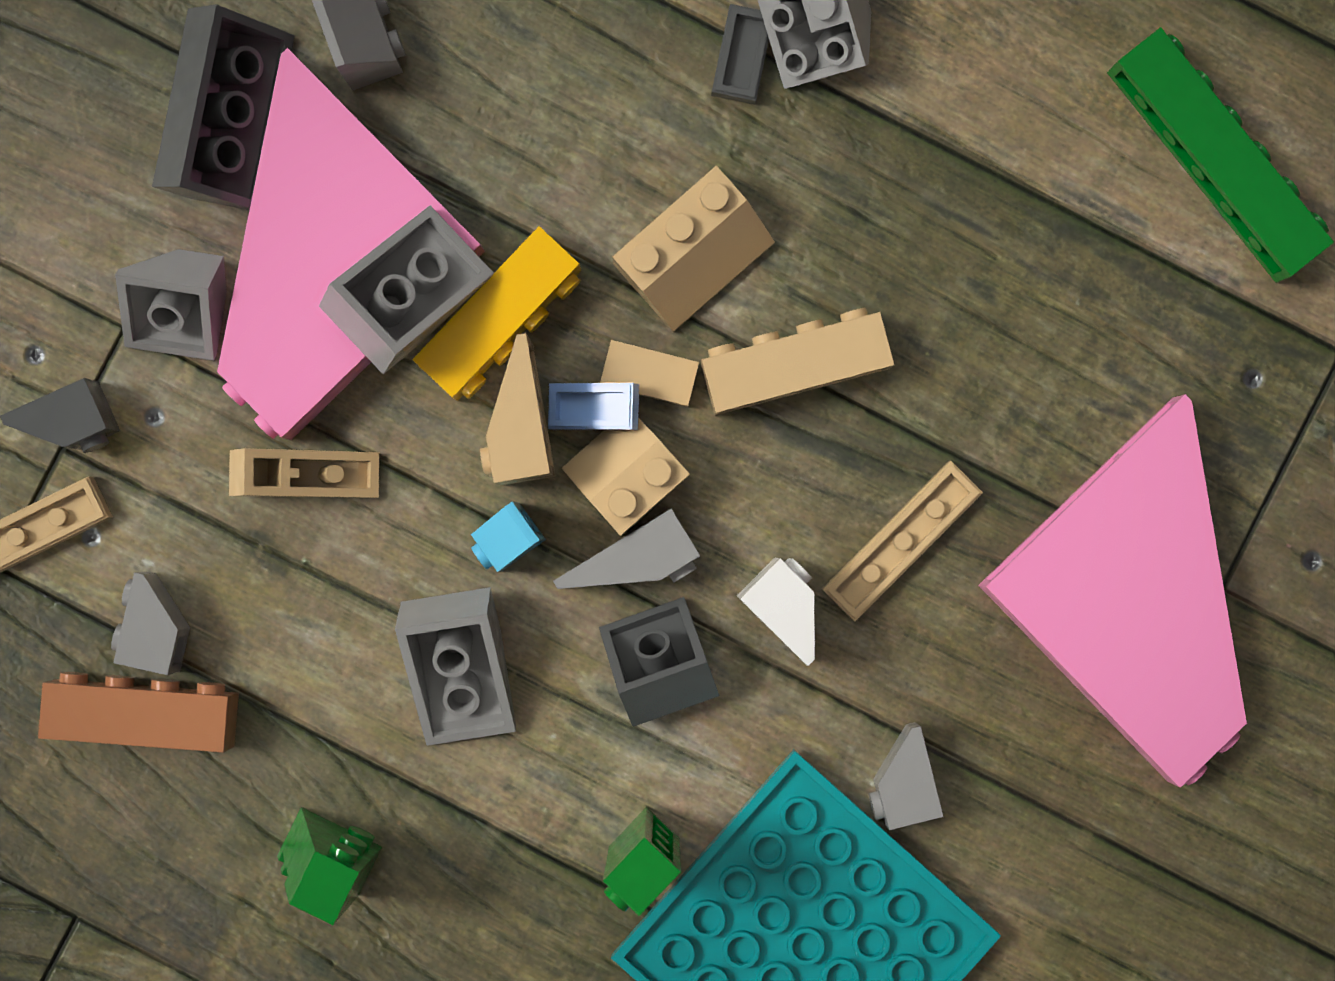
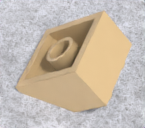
[562,418,690,536]

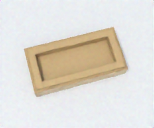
[600,340,699,407]

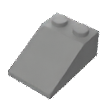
[319,205,494,375]
[395,587,516,746]

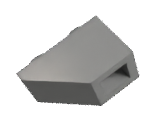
[111,571,190,675]

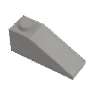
[553,509,700,589]

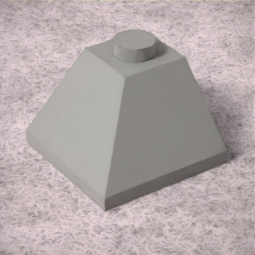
[115,249,227,361]

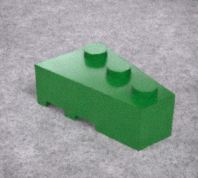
[277,807,382,925]

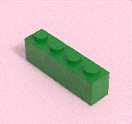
[603,807,681,916]

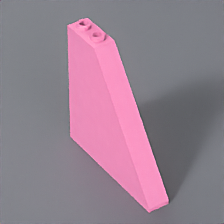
[217,48,485,440]
[978,394,1247,788]

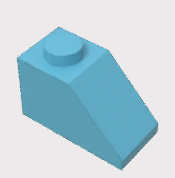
[471,501,546,572]

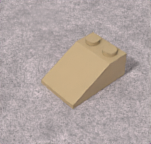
[480,333,556,486]

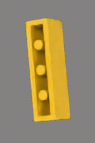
[412,226,581,401]

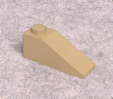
[229,448,379,498]

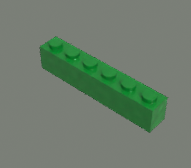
[1107,27,1334,283]

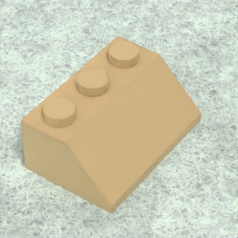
[612,165,775,332]

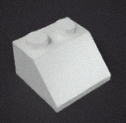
[737,557,815,666]

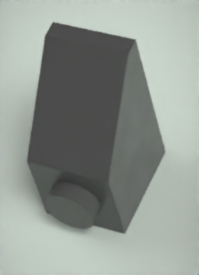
[0,378,120,453]

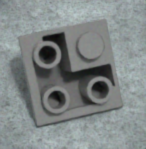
[757,0,871,89]

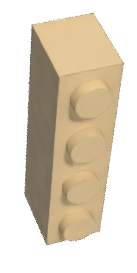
[701,308,894,416]

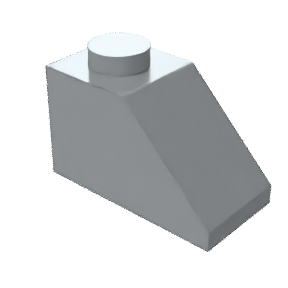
[868,722,943,830]

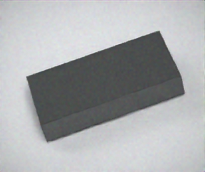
[711,4,769,105]

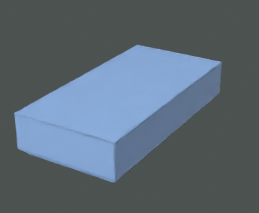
[548,383,639,430]

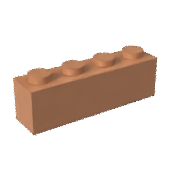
[38,672,239,752]

